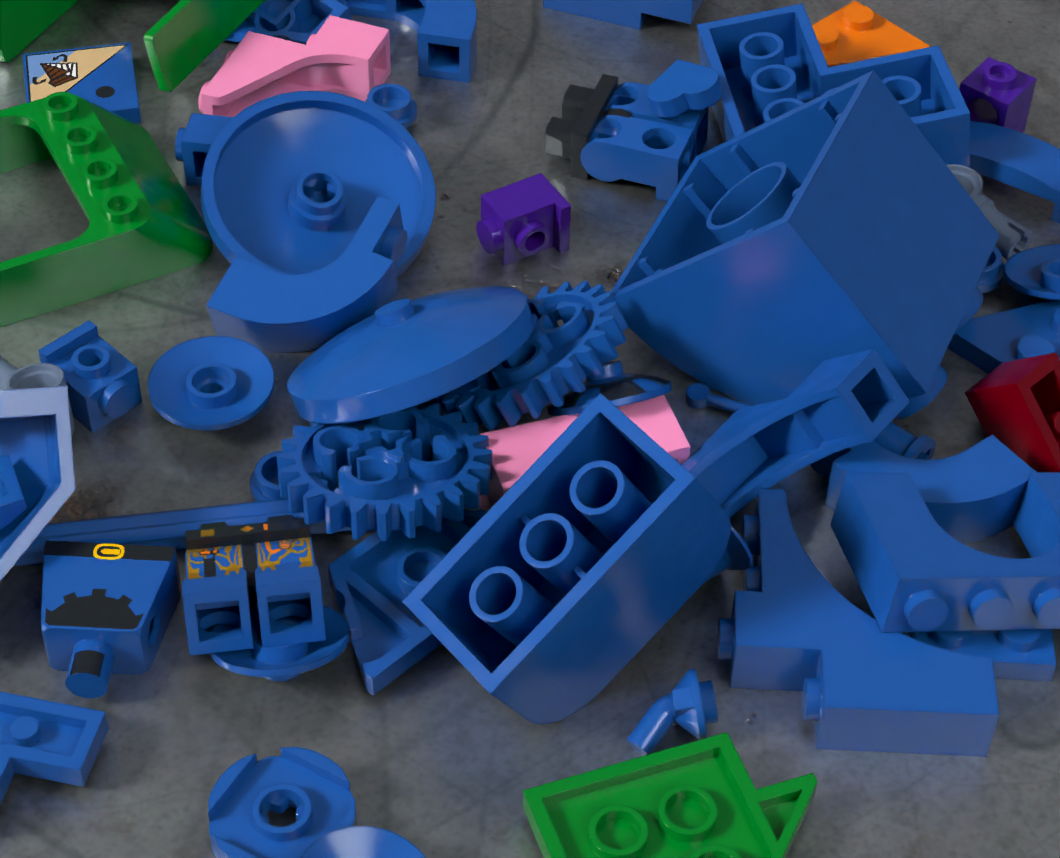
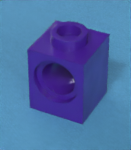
[959,57,1037,133]

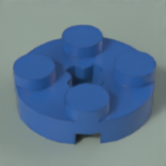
[208,747,357,858]

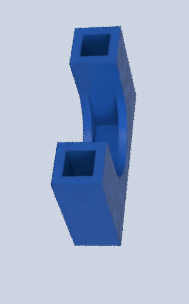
[830,472,1060,632]

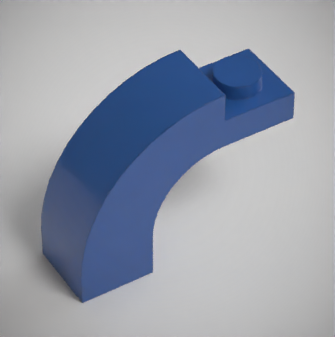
[337,0,477,83]
[206,196,407,353]
[810,435,1036,544]

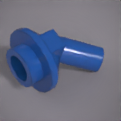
[626,668,718,756]

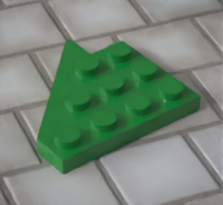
[523,732,818,858]

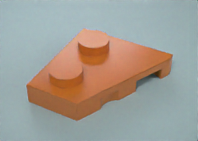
[812,1,930,67]

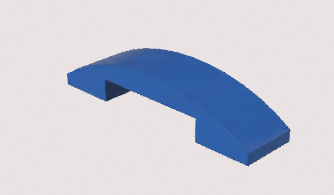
[969,121,1060,224]

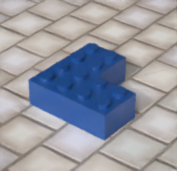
[697,3,970,167]

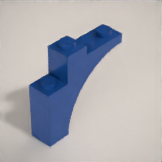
[717,488,999,757]

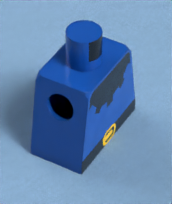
[41,540,182,699]

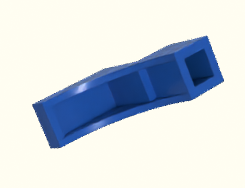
[682,349,910,518]

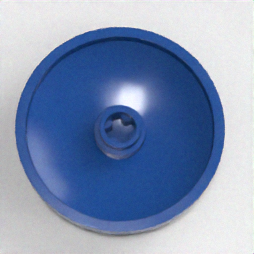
[201,91,436,278]
[287,286,535,424]

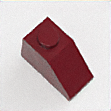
[964,352,1060,472]

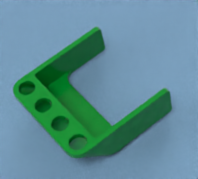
[0,0,265,92]
[0,92,213,327]

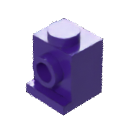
[476,173,571,266]

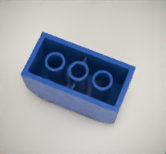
[402,393,731,725]

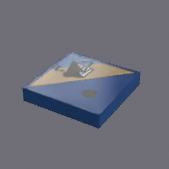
[23,42,141,124]

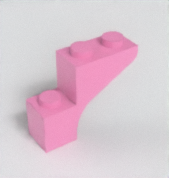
[198,15,391,117]

